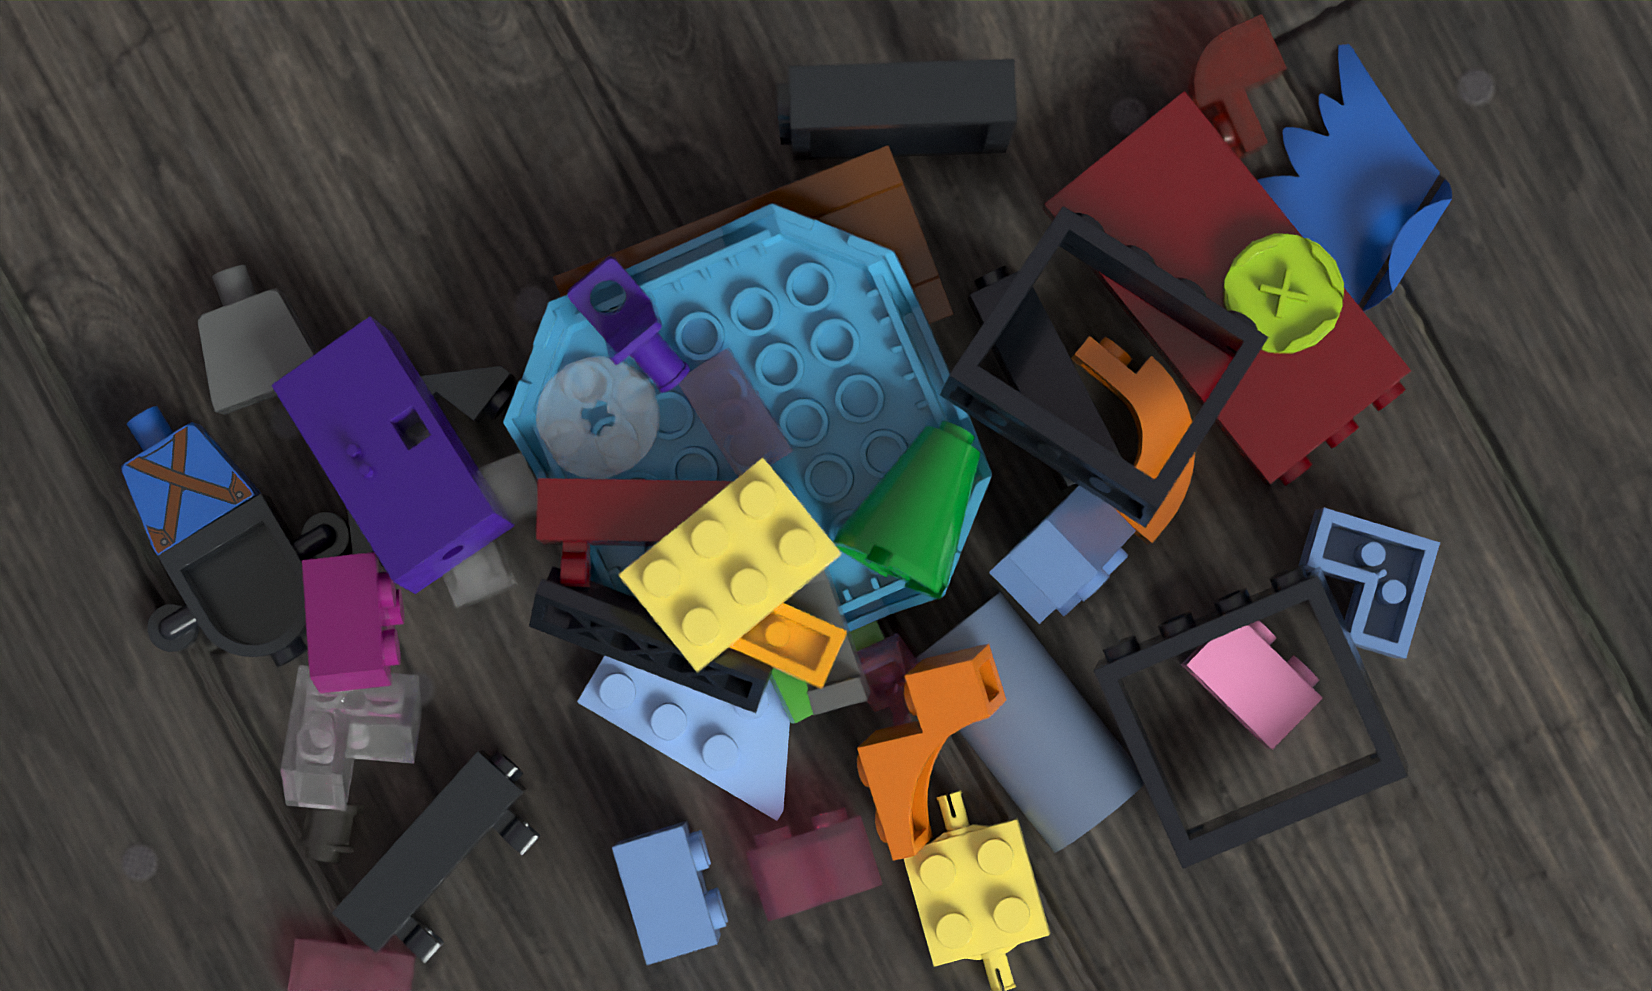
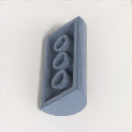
[907,591,1144,853]

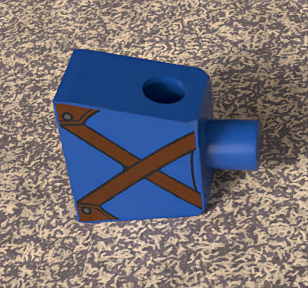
[121,406,261,556]

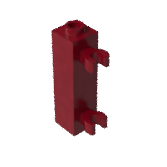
[536,478,733,587]

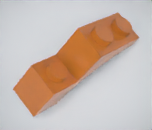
[857,643,1007,861]

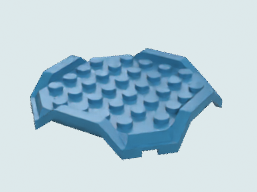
[503,203,992,631]

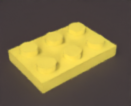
[619,458,841,672]

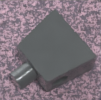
[198,265,318,415]

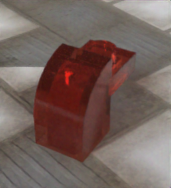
[1189,14,1287,159]

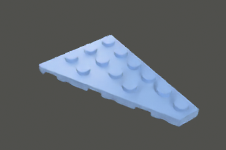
[577,656,790,821]

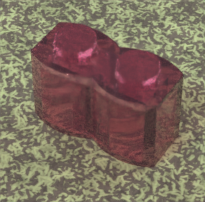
[746,807,883,921]

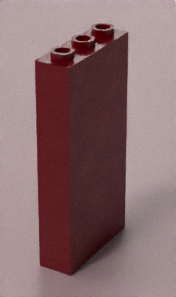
[1043,91,1411,486]

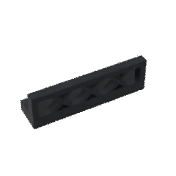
[529,566,774,714]

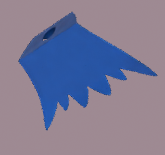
[1257,44,1452,312]

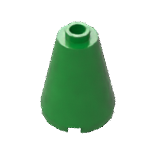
[833,421,981,599]

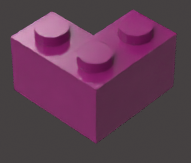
[302,552,404,694]

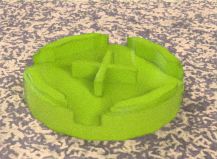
[1223,233,1344,354]

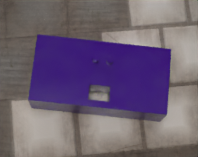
[271,316,515,594]

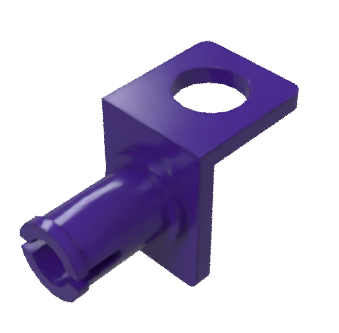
[567,256,690,393]

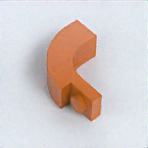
[1071,336,1195,545]

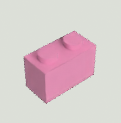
[1181,620,1323,750]

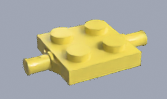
[904,791,1050,991]

